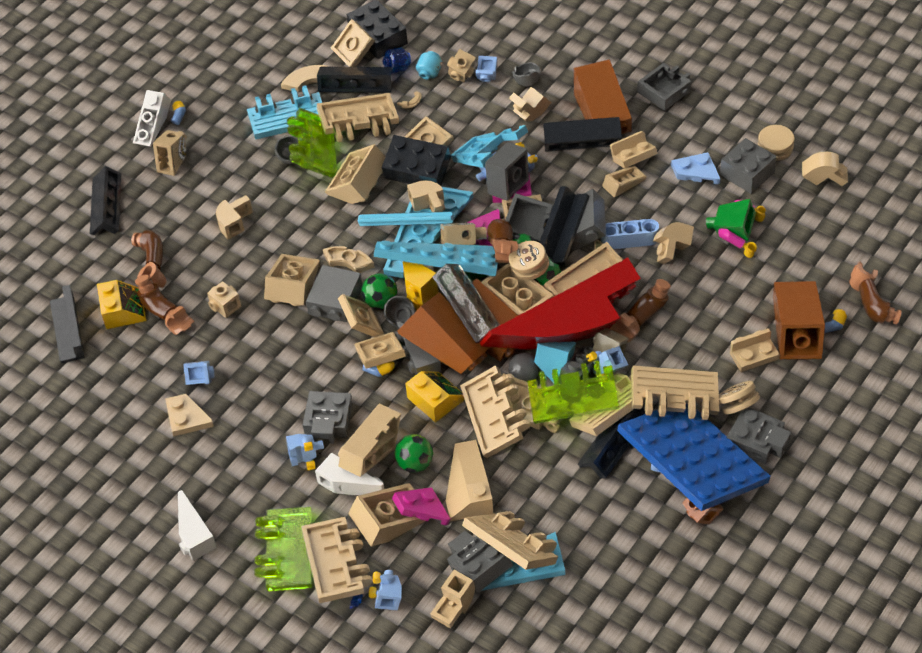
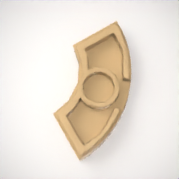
[281,65,326,92]
[323,246,375,273]

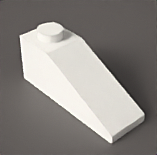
[178,490,216,561]

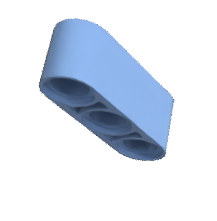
[601,219,659,249]

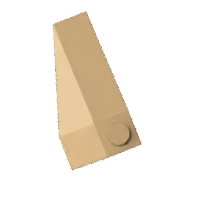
[446,440,493,522]

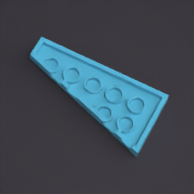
[383,187,473,278]
[374,241,498,276]

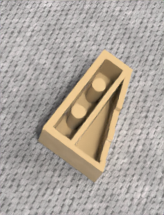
[338,403,401,477]

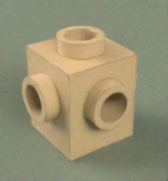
[447,49,476,82]
[207,281,241,318]

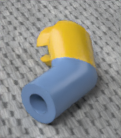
[171,101,186,125]
[824,309,847,334]
[362,361,395,377]

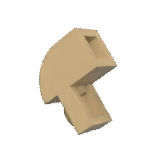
[509,87,552,122]
[802,152,848,186]
[407,181,445,212]
[216,195,253,240]
[653,222,694,264]
[430,570,475,629]

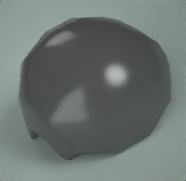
[512,62,541,87]
[275,135,304,164]
[384,295,416,328]
[508,353,540,383]

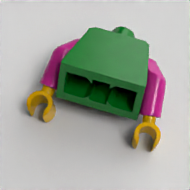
[706,199,766,258]

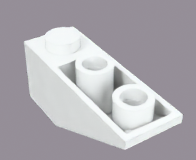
[133,90,171,147]
[315,453,384,495]

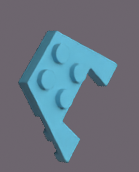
[451,125,528,168]

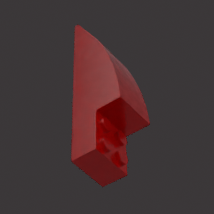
[480,257,641,349]

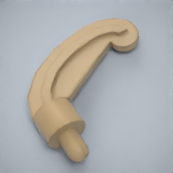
[397,91,422,109]

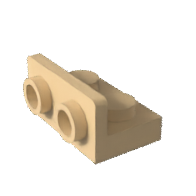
[610,131,657,169]
[730,329,780,372]

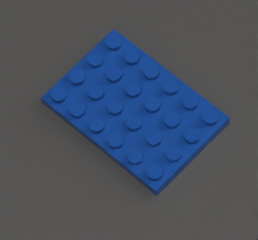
[617,404,771,511]

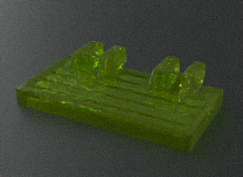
[287,108,337,178]
[527,361,620,424]
[254,507,312,591]

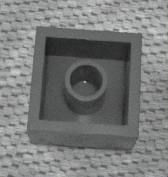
[720,138,777,194]
[485,142,529,201]

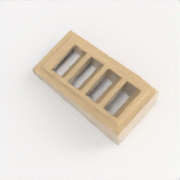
[603,165,647,197]

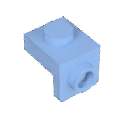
[475,56,497,82]
[183,361,214,385]

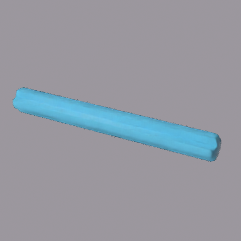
[358,212,454,226]

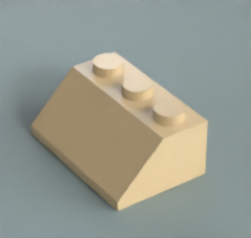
[325,144,386,204]
[481,263,553,315]

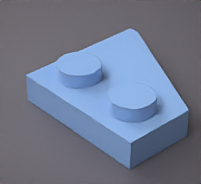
[671,152,720,184]

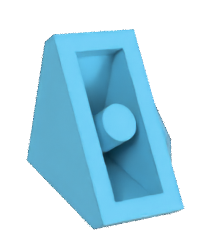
[534,342,576,387]

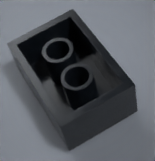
[346,0,408,59]
[382,135,451,186]

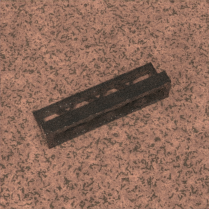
[432,264,500,343]

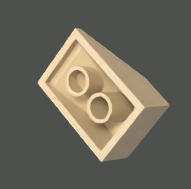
[264,254,320,306]
[348,483,425,547]

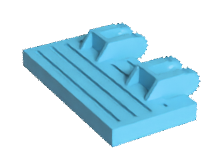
[247,86,322,140]

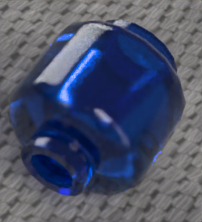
[382,48,411,73]

